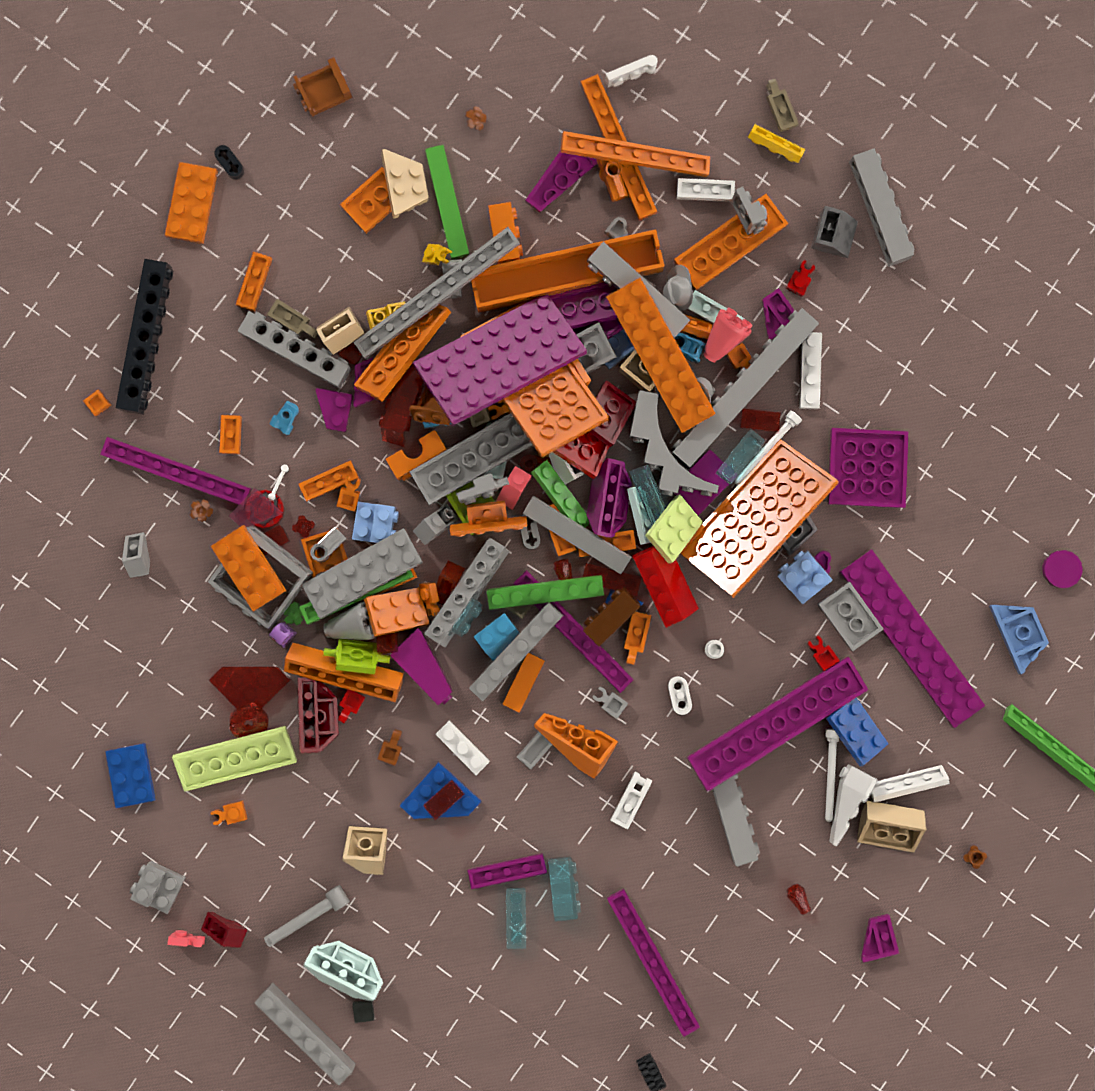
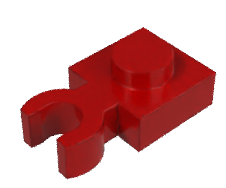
[786,260,815,297]
[807,636,840,672]

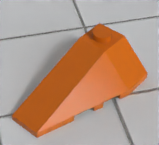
[534,713,618,779]

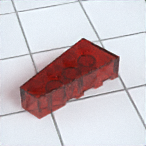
[379,361,424,447]

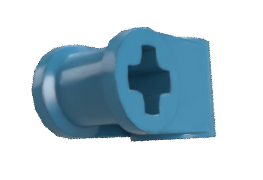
[674,333,706,363]

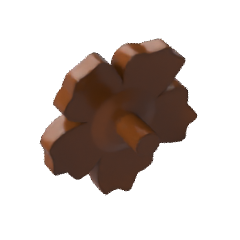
[465,106,487,130]
[189,499,213,522]

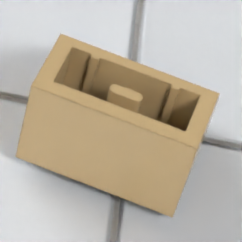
[316,307,365,355]

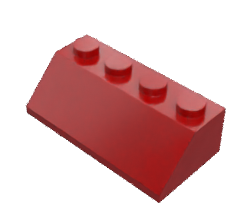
[632,546,699,628]

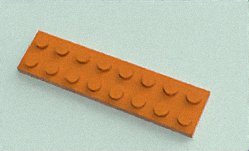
[606,277,716,433]

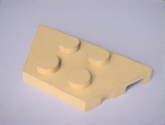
[381,149,429,218]

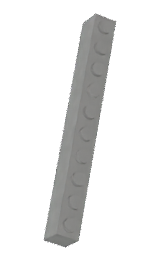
[672,308,819,468]

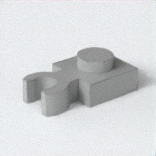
[592,687,628,719]

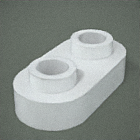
[668,676,692,715]

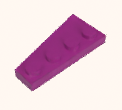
[524,151,597,213]

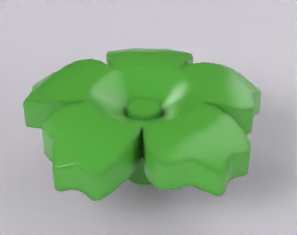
[284,602,303,625]

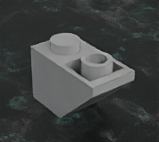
[413,504,459,545]

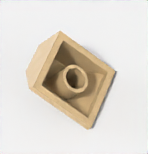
[343,826,387,875]

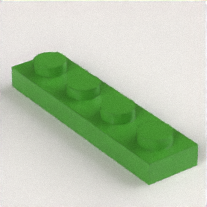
[531,460,590,528]

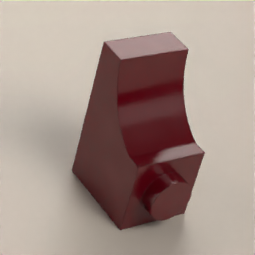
[201,912,248,948]

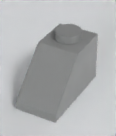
[122,532,150,578]

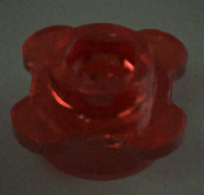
[292,515,315,538]

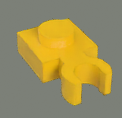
[422,244,452,265]

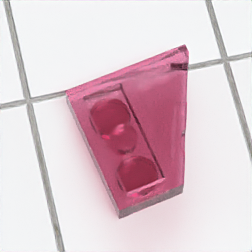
[229,488,283,528]

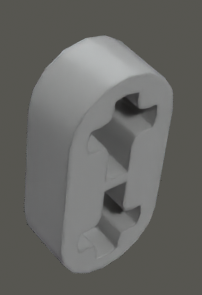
[520,514,540,550]

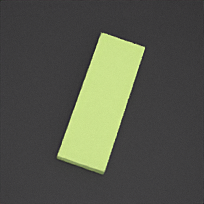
[172,726,297,792]

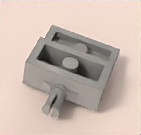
[457,473,509,505]

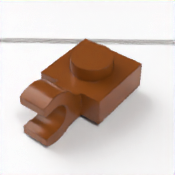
[377,729,403,766]

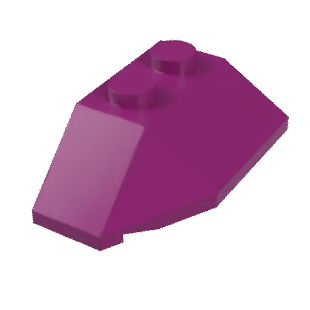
[587,458,632,538]

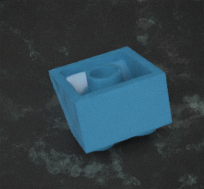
[474,613,520,662]

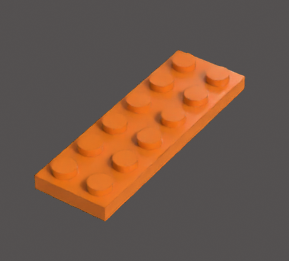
[674,194,789,291]
[354,304,451,401]

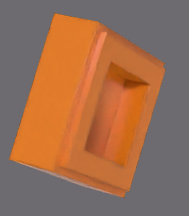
[83,390,111,417]

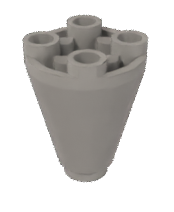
[324,602,376,640]

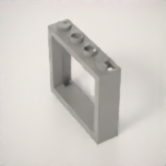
[208,526,314,629]

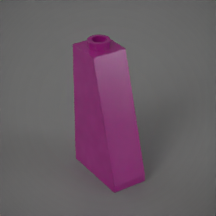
[390,628,453,705]

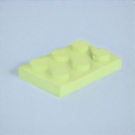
[645,495,703,563]

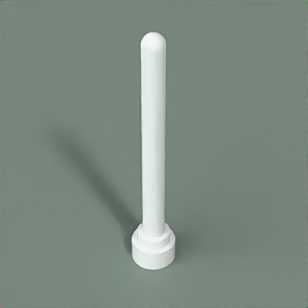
[735,410,802,485]
[825,728,839,822]

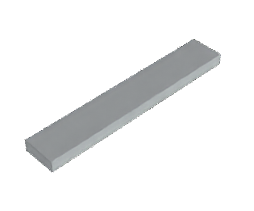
[523,496,631,574]

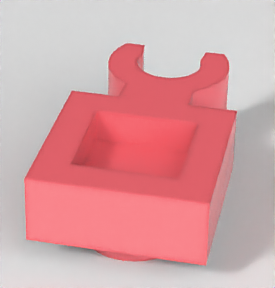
[168,930,205,947]

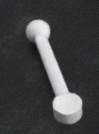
[268,464,289,501]

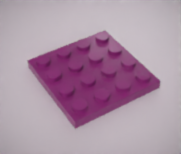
[828,428,909,508]

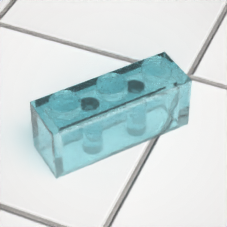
[548,857,581,921]

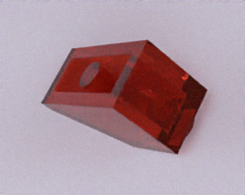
[436,560,465,605]

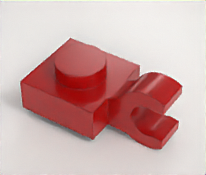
[338,689,366,723]

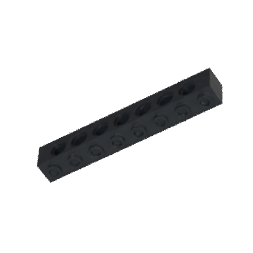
[115,258,173,415]

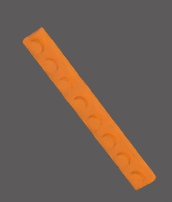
[580,74,657,221]
[560,131,710,177]

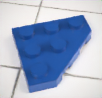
[400,762,482,819]

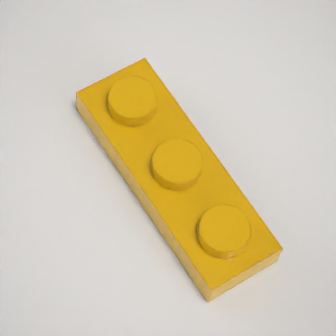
[748,124,805,163]

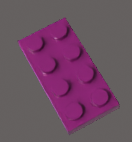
[549,282,618,329]

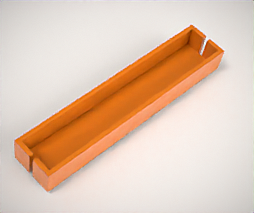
[471,229,665,313]

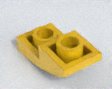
[366,301,405,329]

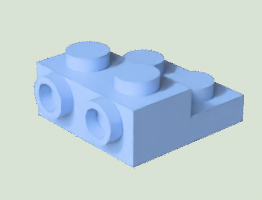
[352,502,399,543]
[778,550,833,604]

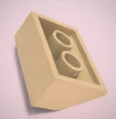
[857,801,926,852]

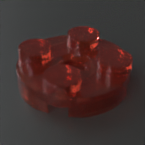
[229,703,269,738]

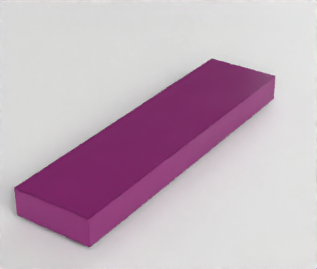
[467,853,547,890]

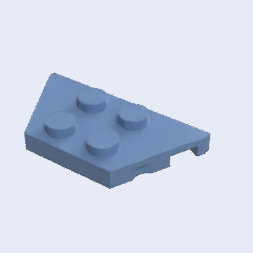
[989,605,1049,674]

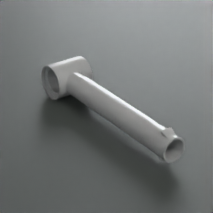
[264,885,350,947]

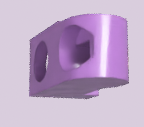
[269,622,297,648]

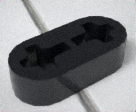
[214,145,244,179]

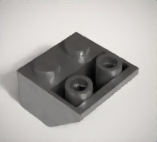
[811,206,858,258]

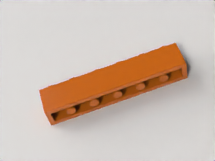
[284,643,404,702]

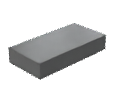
[517,731,552,770]

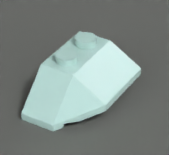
[303,941,383,1001]

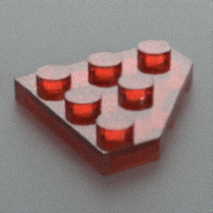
[209,666,291,721]

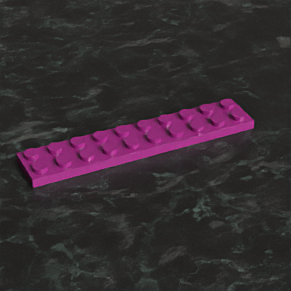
[840,549,985,728]
[686,657,868,792]

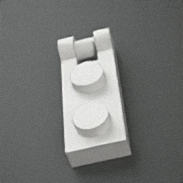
[605,55,658,87]
[610,772,652,829]

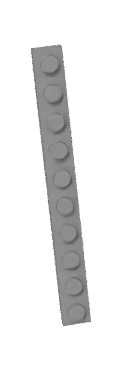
[354,227,520,359]

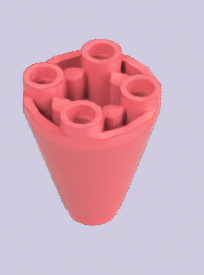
[703,307,753,363]

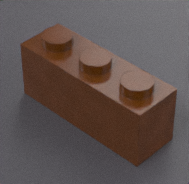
[583,587,640,647]

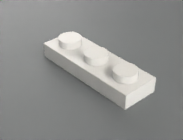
[677,178,735,202]
[436,720,490,775]

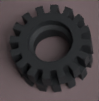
[636,1053,667,1091]

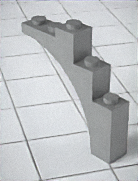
[629,390,719,497]

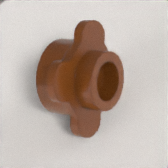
[963,845,987,869]

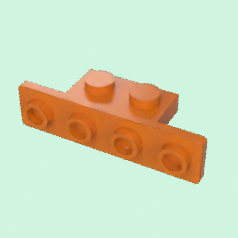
[450,500,527,537]

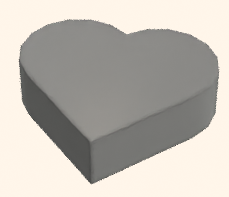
[605,217,628,239]

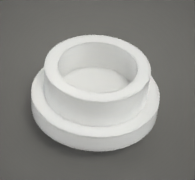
[705,640,724,659]

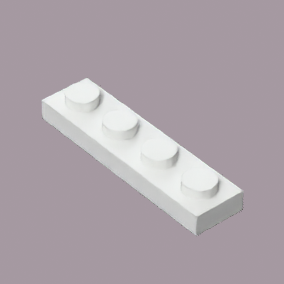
[799,332,822,409]
[870,765,949,803]

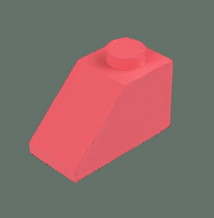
[496,466,532,510]

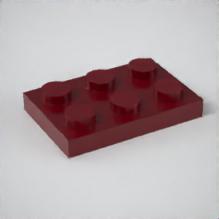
[588,380,636,447]

